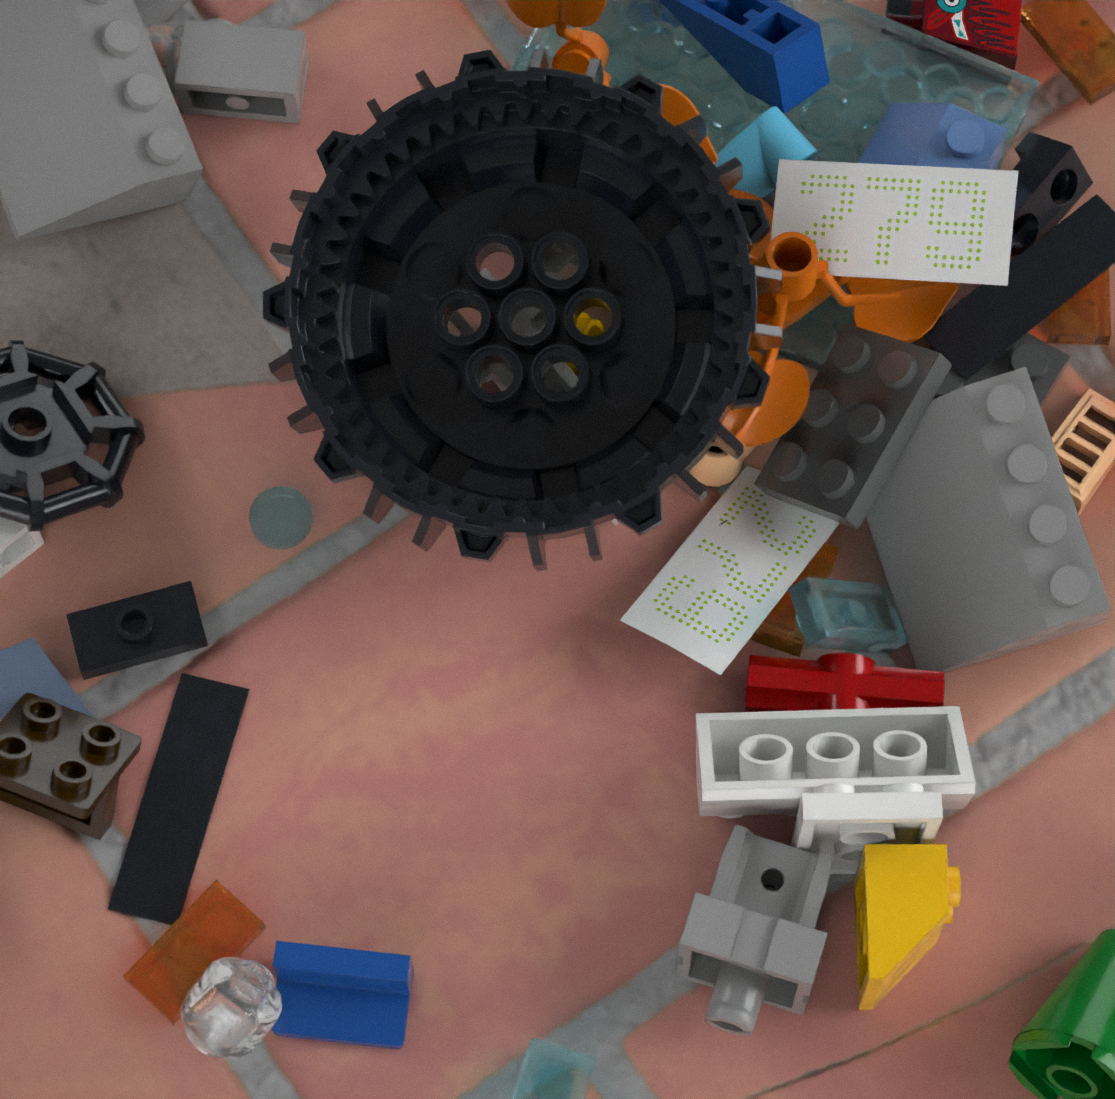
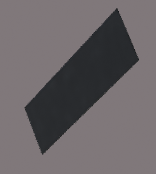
[923,194,1115,381]
[108,673,250,926]

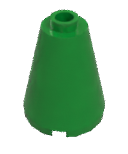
[1008,929,1115,1099]

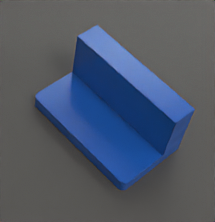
[270,941,414,1049]

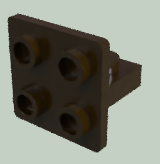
[0,693,142,840]

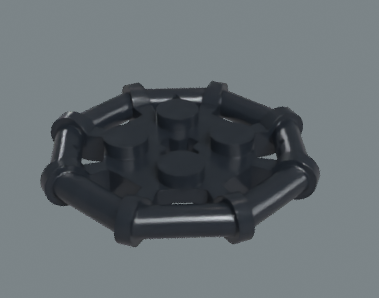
[0,340,145,532]

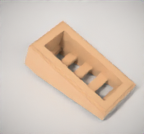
[1051,388,1115,516]

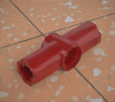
[745,652,945,712]

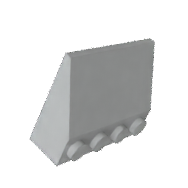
[0,0,203,242]
[865,367,1111,673]

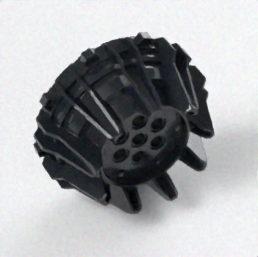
[263,49,782,571]

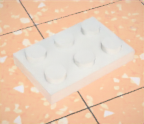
[790,782,943,874]

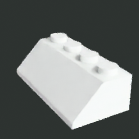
[696,706,976,818]

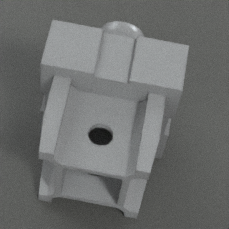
[676,824,833,1036]

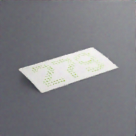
[770,159,1018,286]
[620,465,840,675]

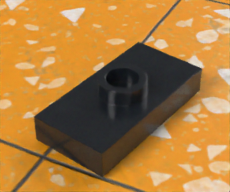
[66,581,208,680]

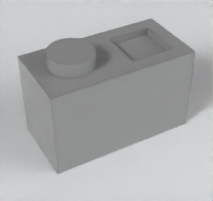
[174,18,309,124]

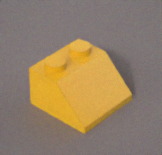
[854,844,961,1010]

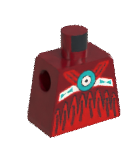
[884,0,1022,87]

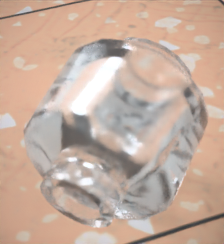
[181,957,282,1058]

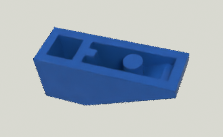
[659,0,830,114]

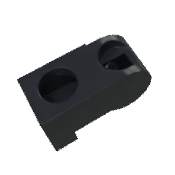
[1010,131,1093,256]

